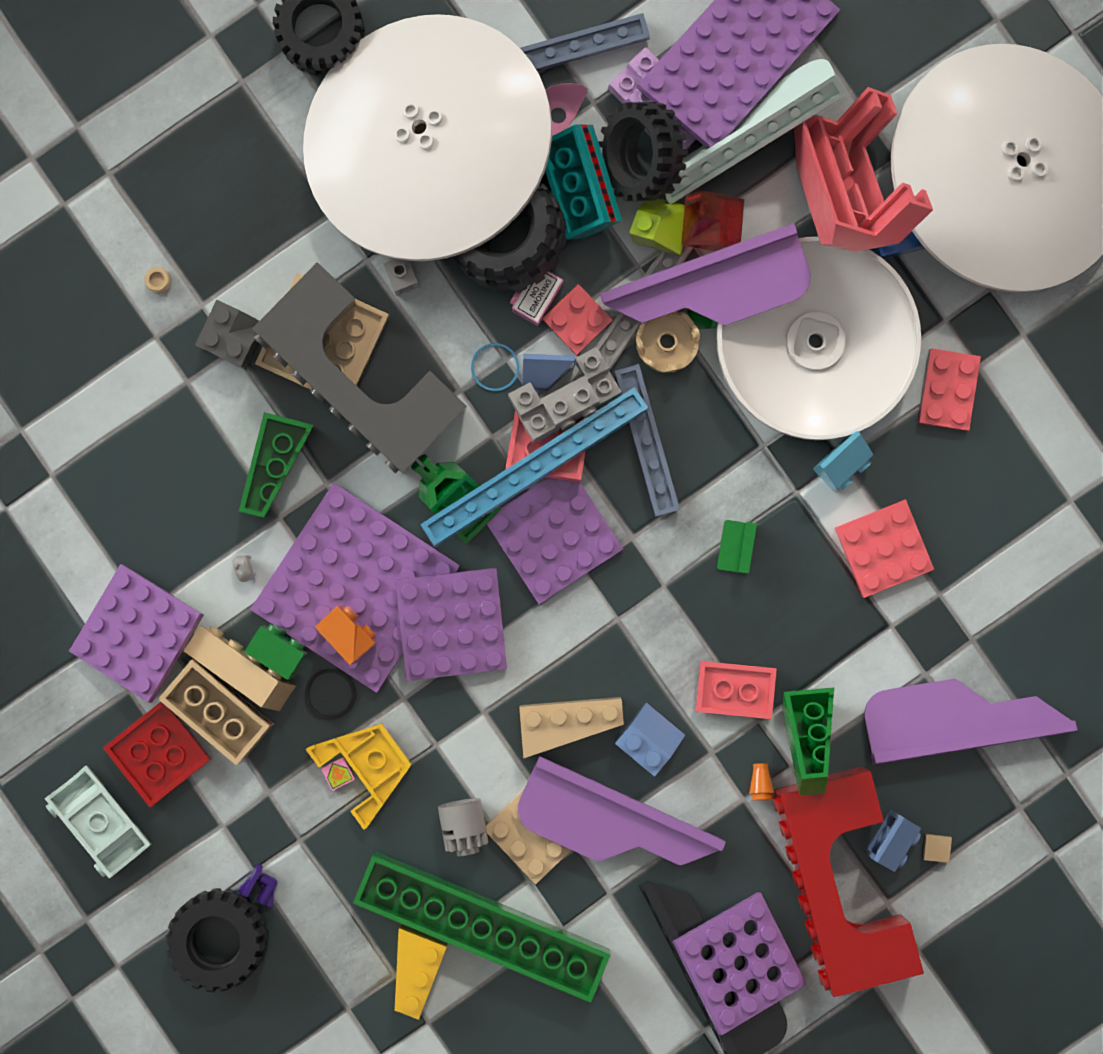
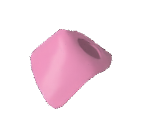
[546,83,588,136]

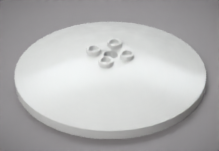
[716,236,921,440]

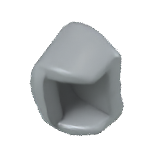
[233,555,257,582]

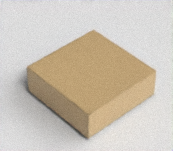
[922,834,952,863]

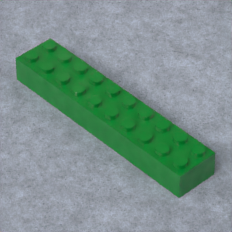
[353,851,611,1003]

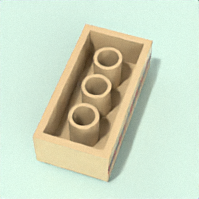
[159,659,274,765]

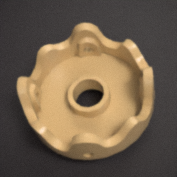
[636,311,700,373]

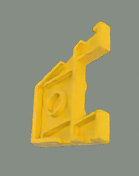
[306,723,412,829]

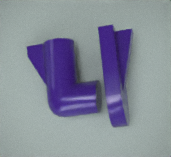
[237,864,278,908]

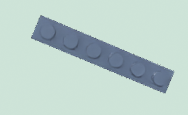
[520,13,650,71]
[615,364,680,517]

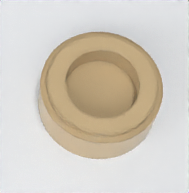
[145,267,171,293]

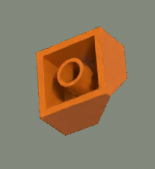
[315,605,378,665]

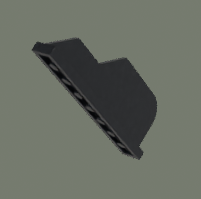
[638,881,787,1054]

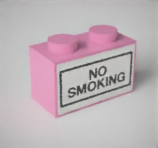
[510,271,563,327]

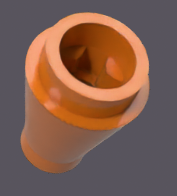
[749,764,774,801]

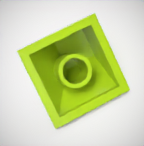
[629,199,697,256]

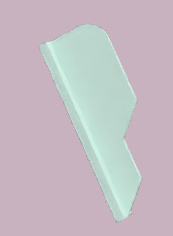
[666,59,847,204]

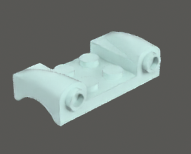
[45,766,152,878]

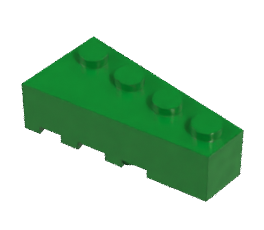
[239,412,314,518]
[782,687,835,796]

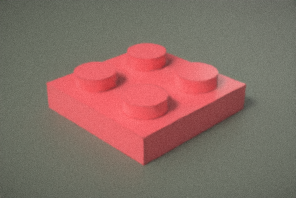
[542,284,613,356]

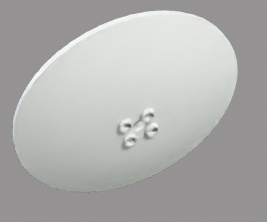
[303,15,552,261]
[891,44,1103,292]

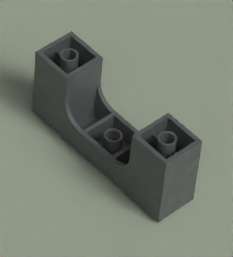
[252,262,467,474]

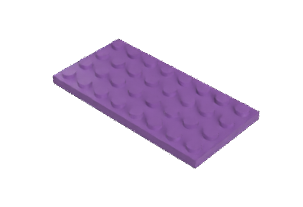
[637,0,841,149]

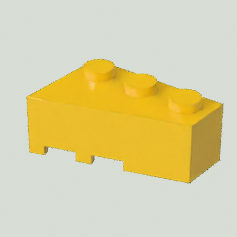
[395,924,448,1020]

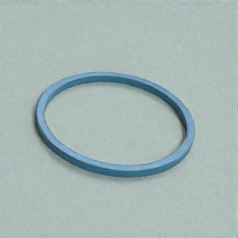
[471,343,519,391]

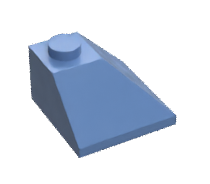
[522,354,575,395]

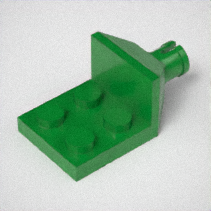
[411,454,501,544]

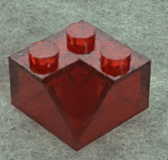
[681,191,744,252]

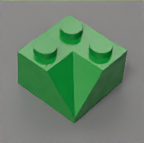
[244,624,308,680]

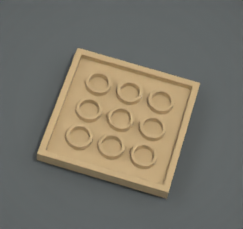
[255,273,390,390]

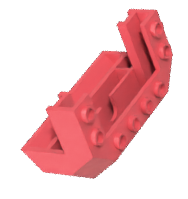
[794,87,933,252]

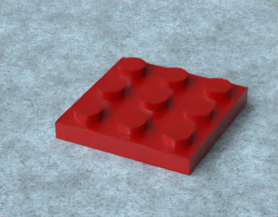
[103,702,212,807]

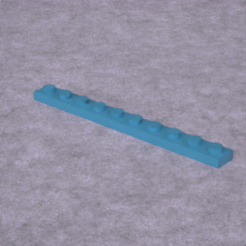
[420,388,649,547]

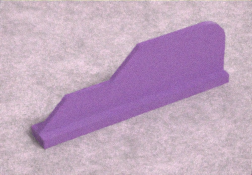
[600,223,811,326]
[864,679,1077,765]
[518,756,726,866]

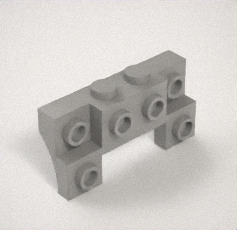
[508,347,622,444]

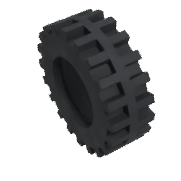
[598,102,688,202]

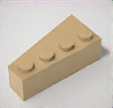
[184,625,296,711]
[519,697,624,758]

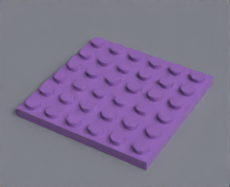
[250,483,460,693]

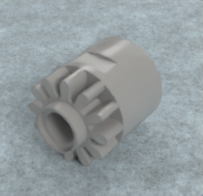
[437,798,488,856]

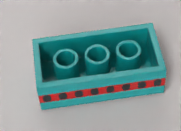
[545,124,622,240]

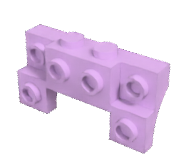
[607,47,697,149]

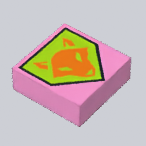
[321,757,356,791]

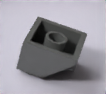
[195,299,259,370]

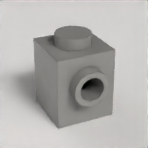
[383,258,420,296]

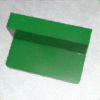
[717,520,757,574]

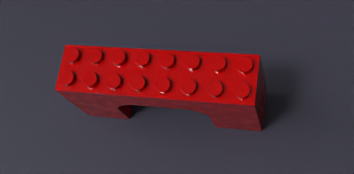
[772,766,924,997]

